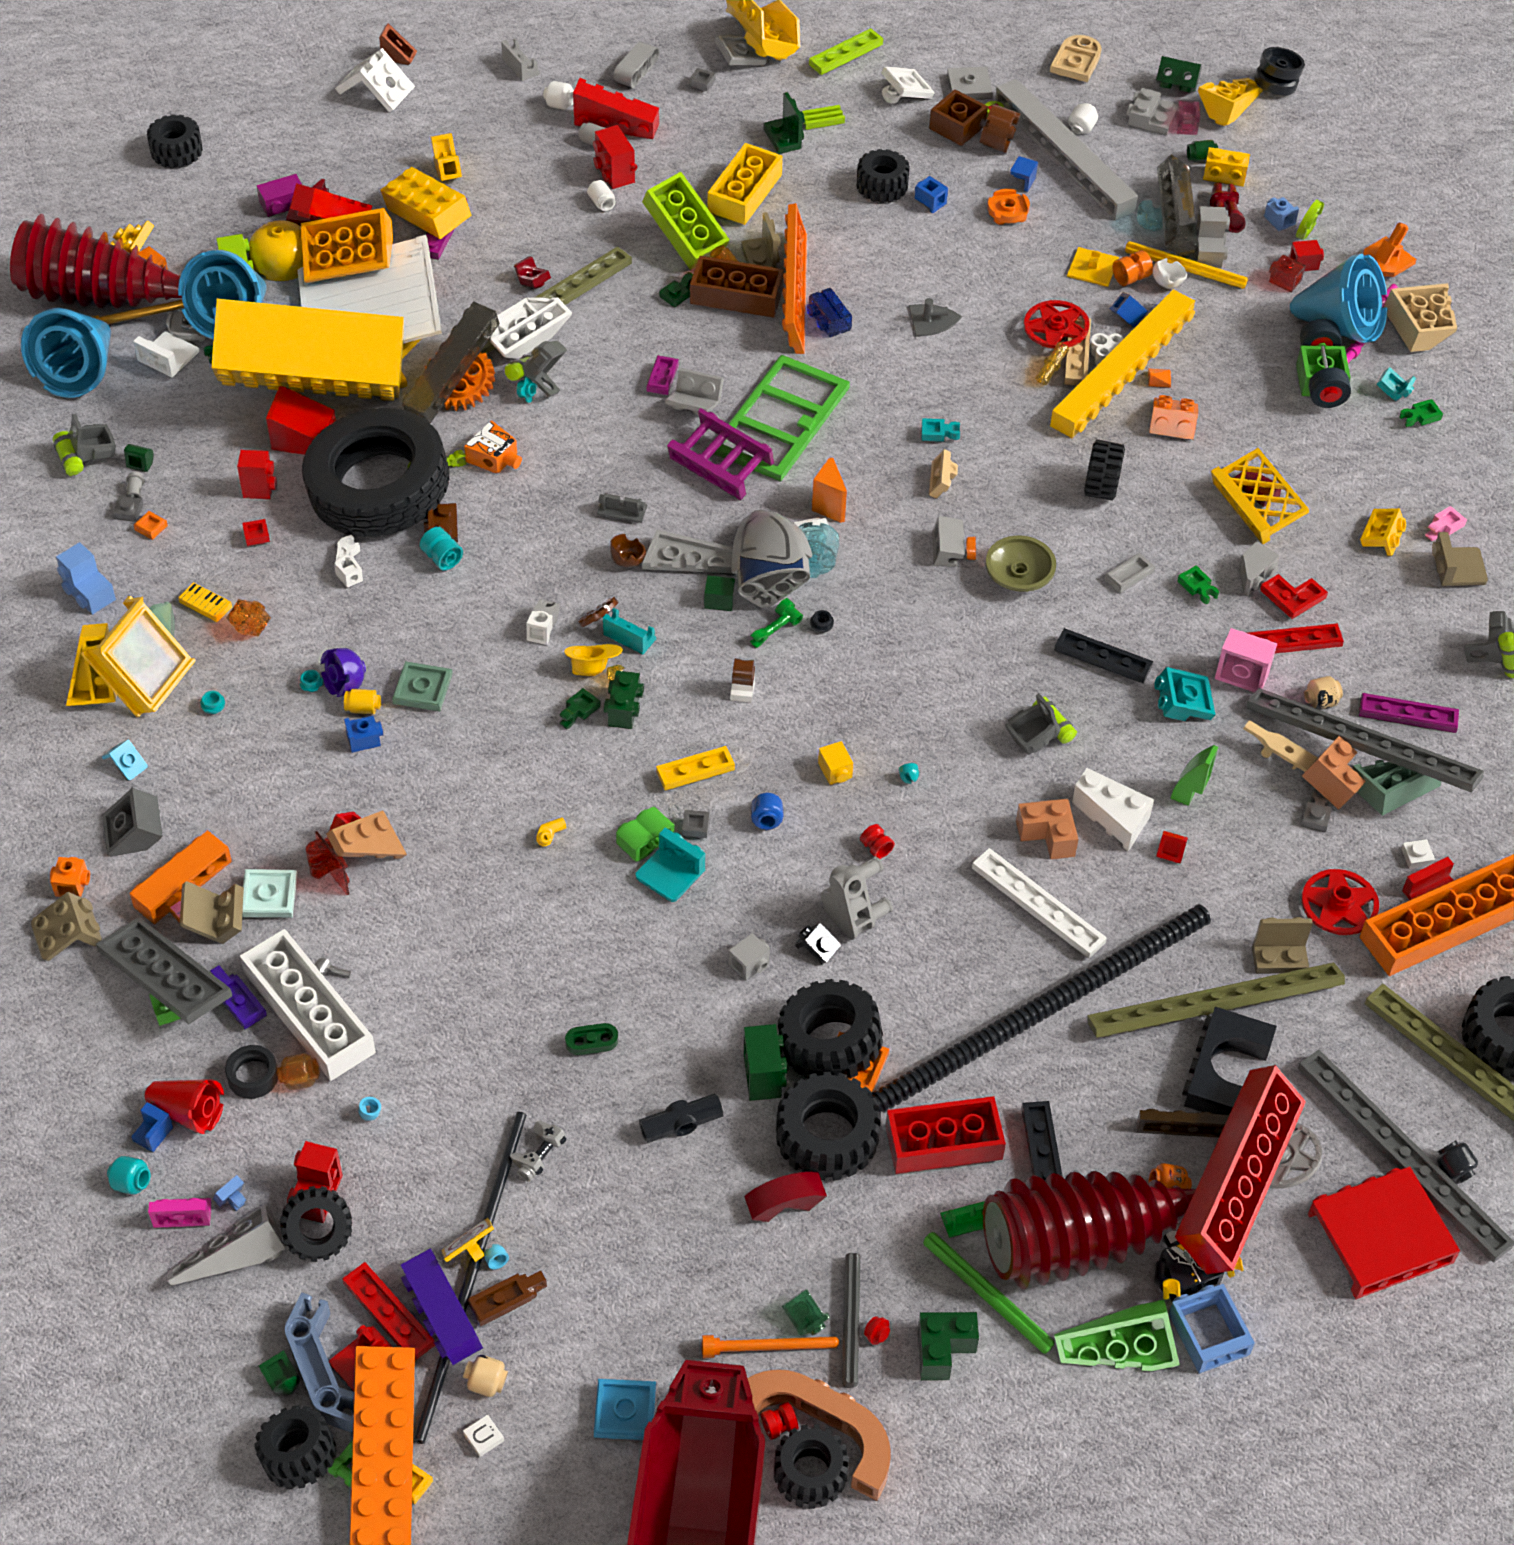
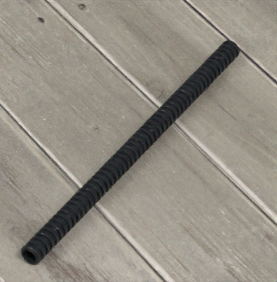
[872,904,1211,1113]

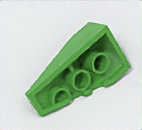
[1054,1300,1180,1371]

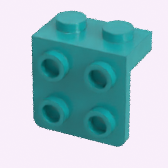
[636,827,706,902]

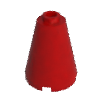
[144,1079,224,1134]

